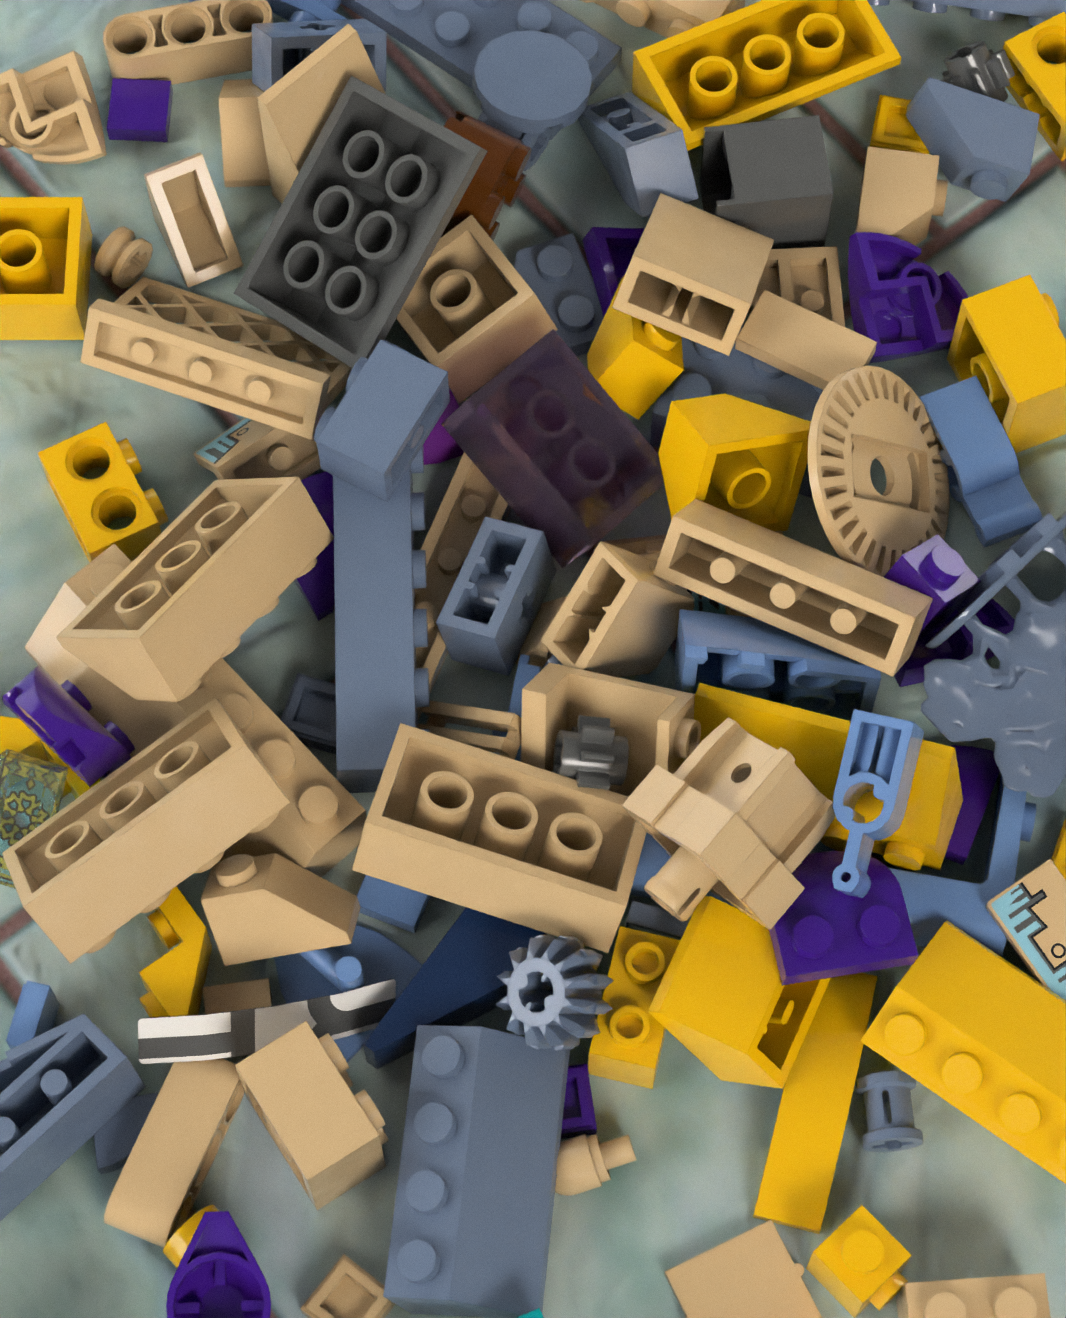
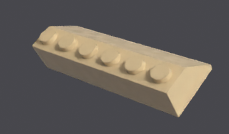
[25,543,367,877]

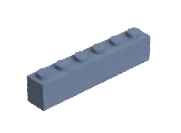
[333,446,430,793]

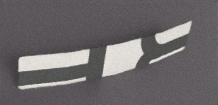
[138,979,396,1064]

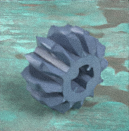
[495,935,614,1050]

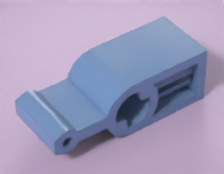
[920,376,1043,548]
[832,709,924,898]

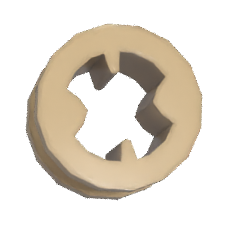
[94,226,153,289]

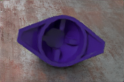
[166,1211,271,1318]

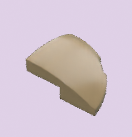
[0,50,107,165]

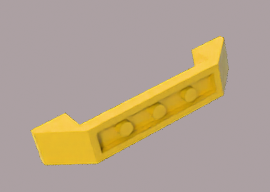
[0,716,212,1017]

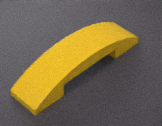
[753,973,877,1234]

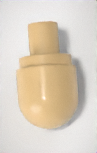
[555,1134,637,1196]

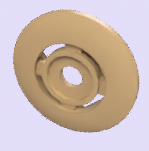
[807,365,950,577]

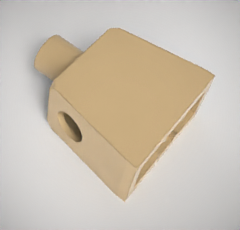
[541,542,695,677]

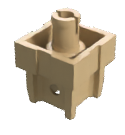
[622,717,836,930]

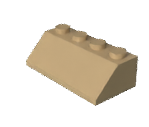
[56,477,334,702]
[2,697,290,964]
[352,723,647,953]

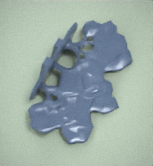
[921,511,1066,798]

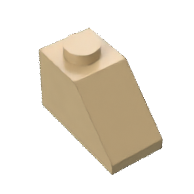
[855,146,948,246]
[200,853,361,966]

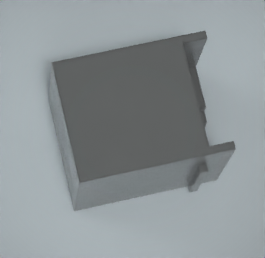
[699,115,833,249]

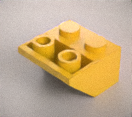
[648,896,831,1089]

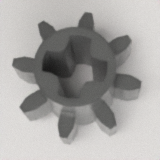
[940,41,1015,102]
[553,715,629,790]

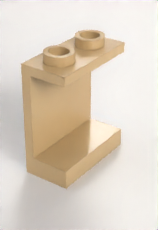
[521,663,701,797]

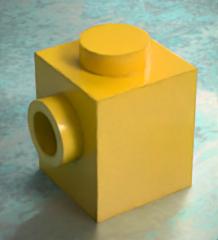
[806,1205,912,1318]

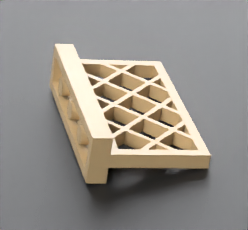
[80,277,352,440]

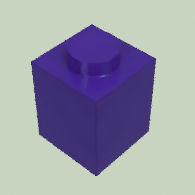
[884,534,981,642]

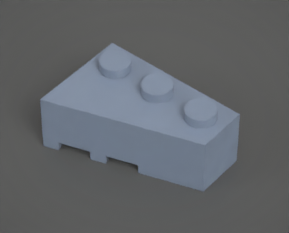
[0,1013,146,1221]

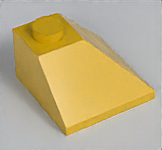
[658,393,811,532]

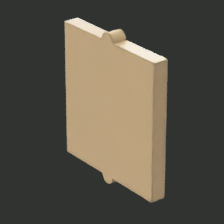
[664,1220,822,1318]

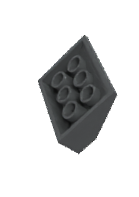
[234,75,488,368]

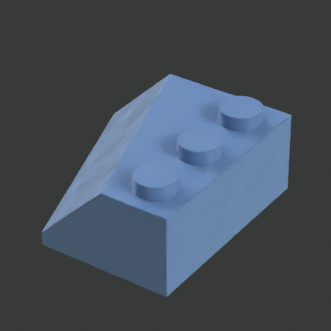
[675,609,881,721]

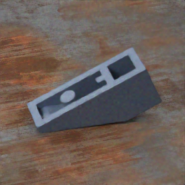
[578,92,699,218]

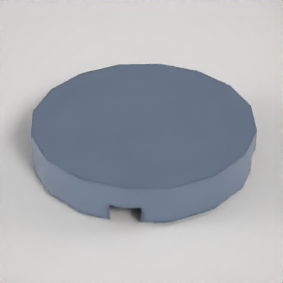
[472,30,592,134]

